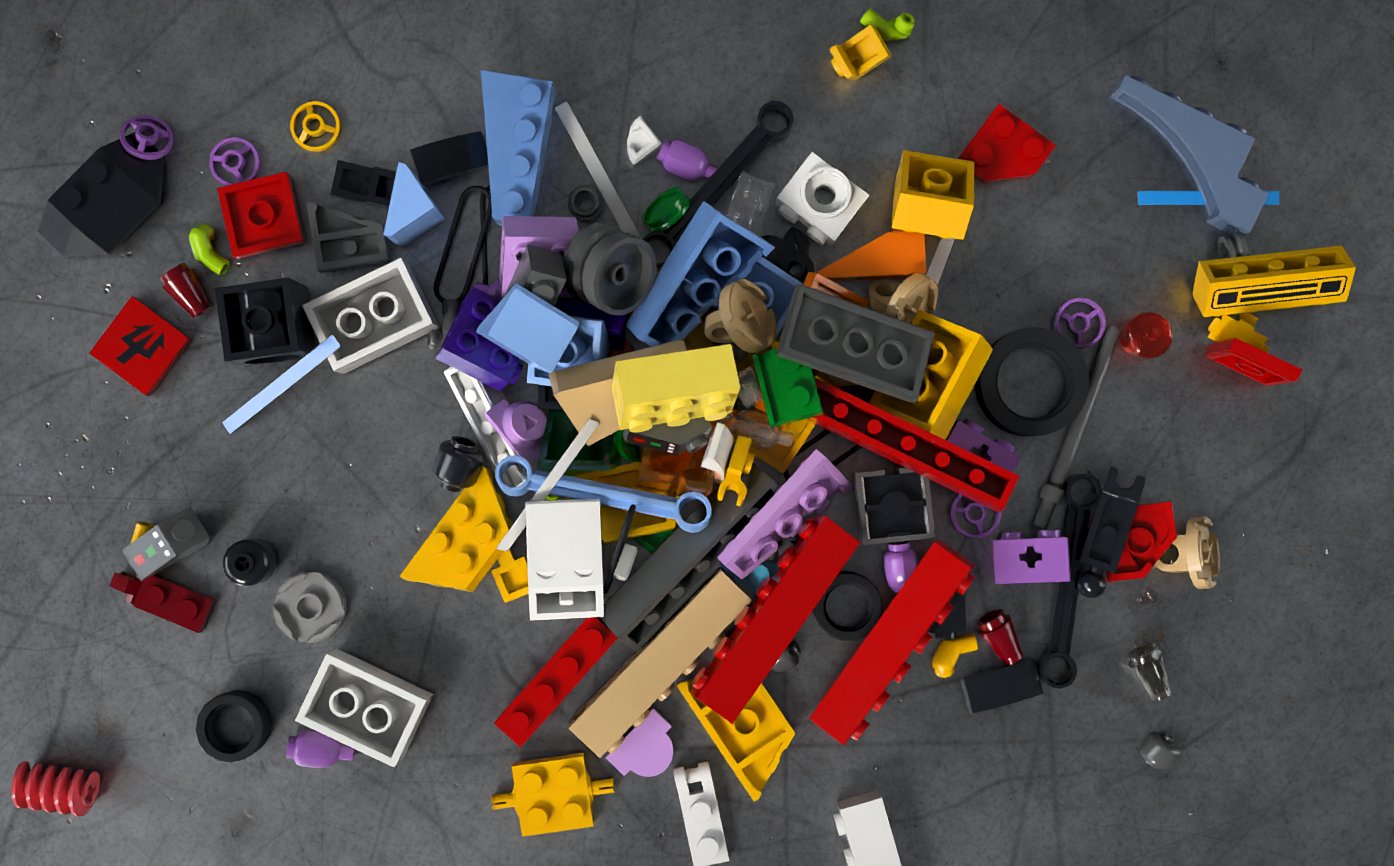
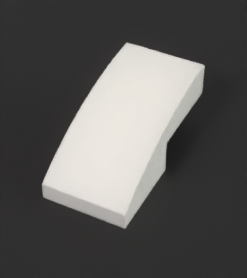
[701,423,735,484]

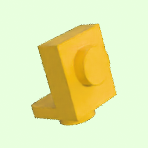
[829,25,892,80]

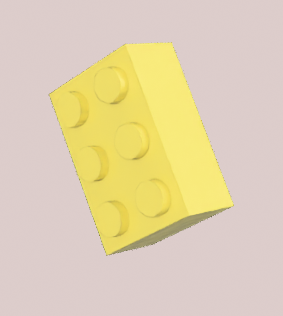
[612,344,740,433]

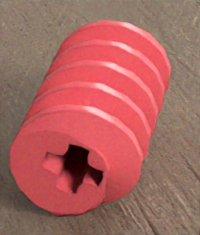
[11,761,100,817]

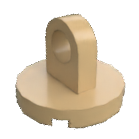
[868,273,938,324]
[705,279,777,353]
[1155,516,1220,589]

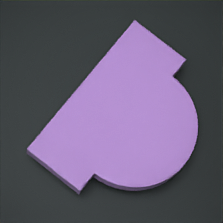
[484,398,549,465]
[606,708,673,777]

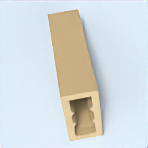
[548,339,689,446]

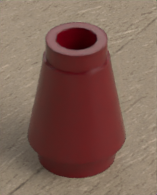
[160,263,211,318]
[977,609,1023,665]

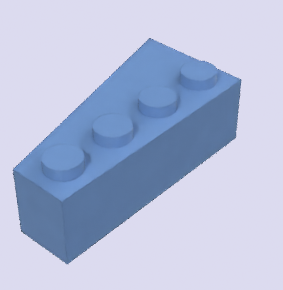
[481,70,556,226]
[626,201,775,347]

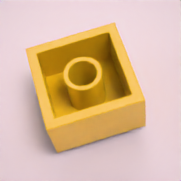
[891,150,974,240]

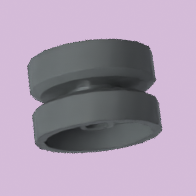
[563,223,657,315]

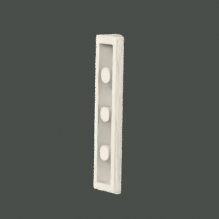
[444,367,543,498]

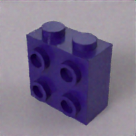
[436,287,523,391]

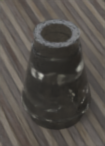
[1128,644,1172,701]

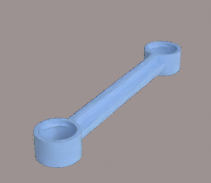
[495,456,712,533]

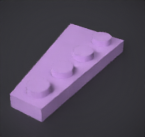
[717,449,854,579]

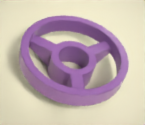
[120,115,173,160]
[209,137,261,186]
[1054,298,1106,348]
[950,494,1001,538]

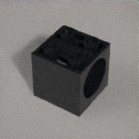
[215,278,316,367]

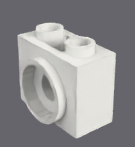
[775,152,869,247]

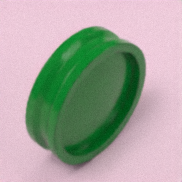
[642,187,690,232]

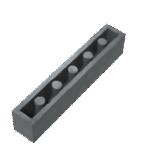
[600,462,779,652]

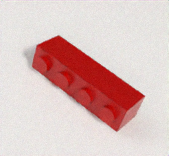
[494,617,618,748]

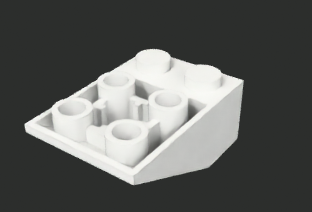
[525,498,604,620]

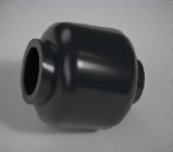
[432,436,484,492]
[223,539,276,587]

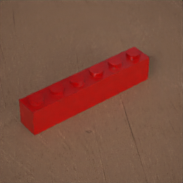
[807,378,1020,513]
[690,515,860,724]
[809,540,976,746]

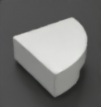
[627,116,662,167]
[613,543,638,582]

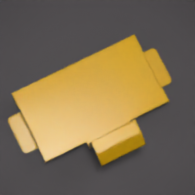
[1207,312,1270,352]

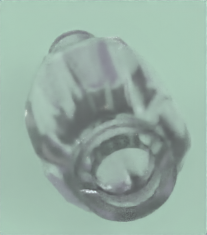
[727,410,794,449]

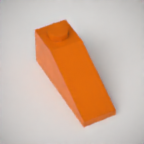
[817,228,926,282]

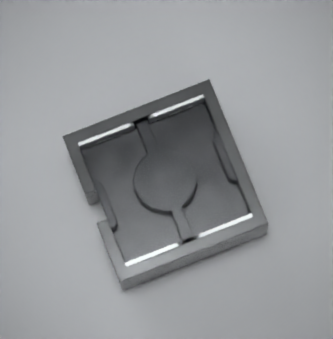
[853,468,935,545]

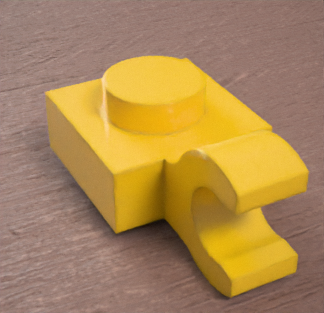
[717,435,755,506]
[491,547,529,603]

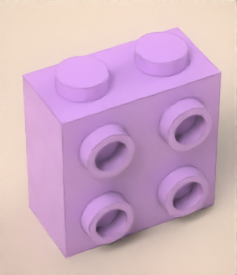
[499,216,579,298]

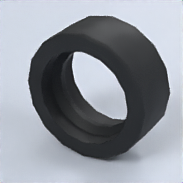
[813,571,882,641]
[196,690,272,763]

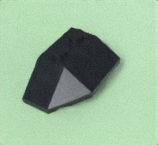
[38,132,165,257]

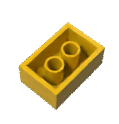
[869,310,993,440]

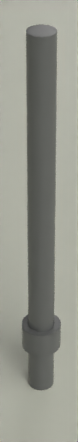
[1033,326,1122,530]

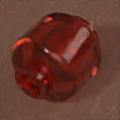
[1119,312,1173,361]

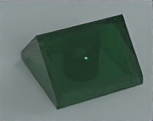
[537,409,621,471]

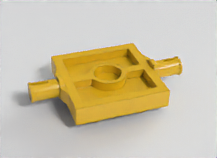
[491,752,615,837]

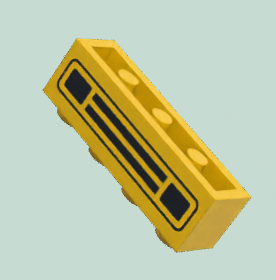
[1192,245,1356,317]

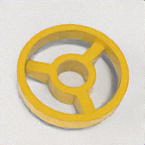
[290,101,341,152]

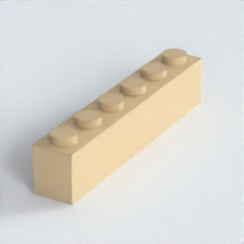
[568,567,752,758]

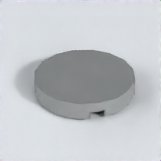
[273,571,347,643]

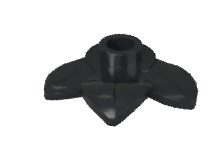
[761,227,815,284]

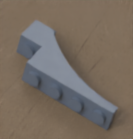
[1110,75,1269,235]

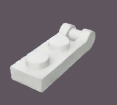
[673,761,729,866]

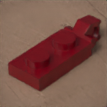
[109,571,216,633]

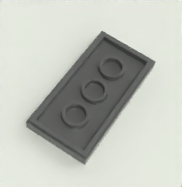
[775,283,935,403]

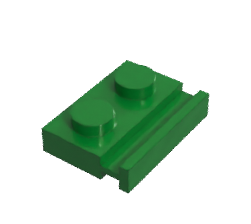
[752,348,824,428]

